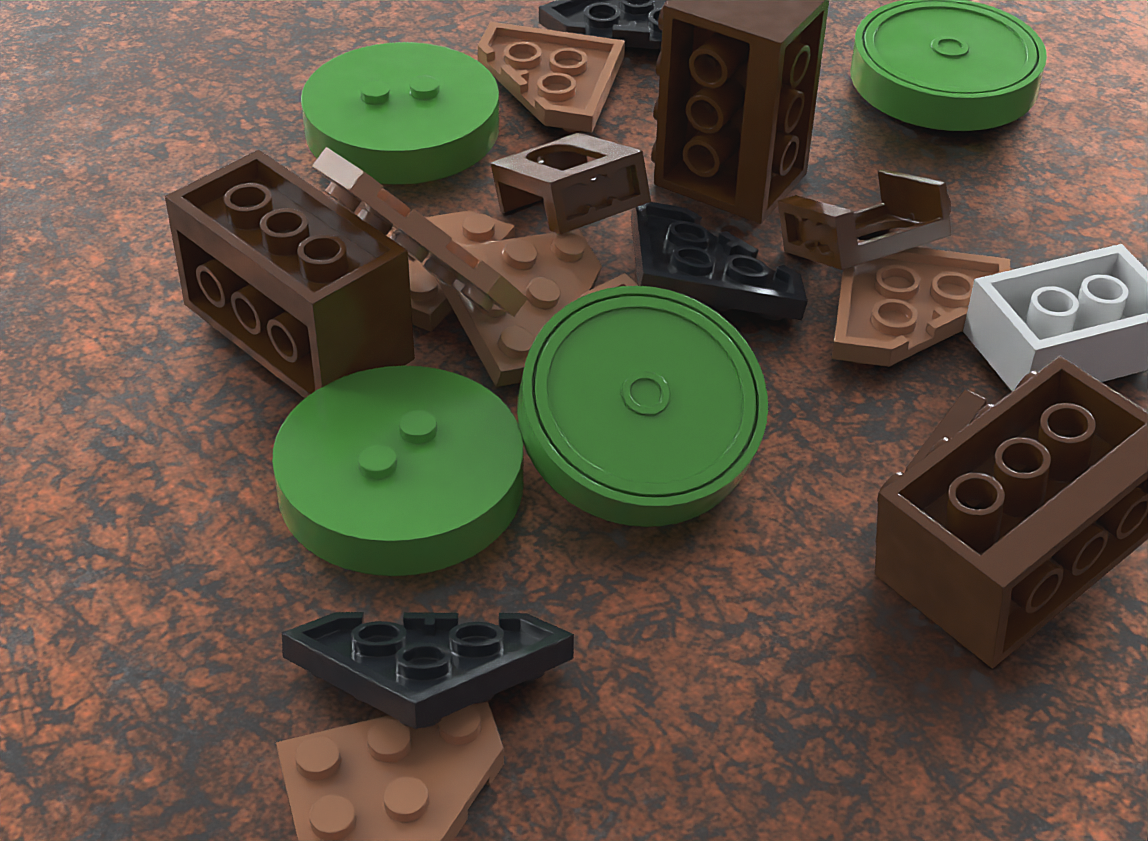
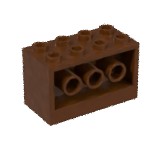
[651,0,829,224]
[165,149,415,398]
[875,356,1148,669]

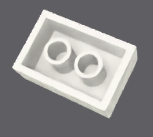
[963,244,1148,391]

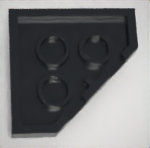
[539,0,667,49]
[631,202,808,320]
[281,612,574,729]

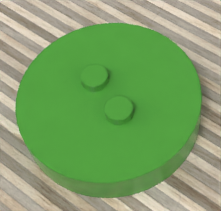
[850,0,1047,131]
[301,42,499,184]
[517,286,768,527]
[272,366,524,576]

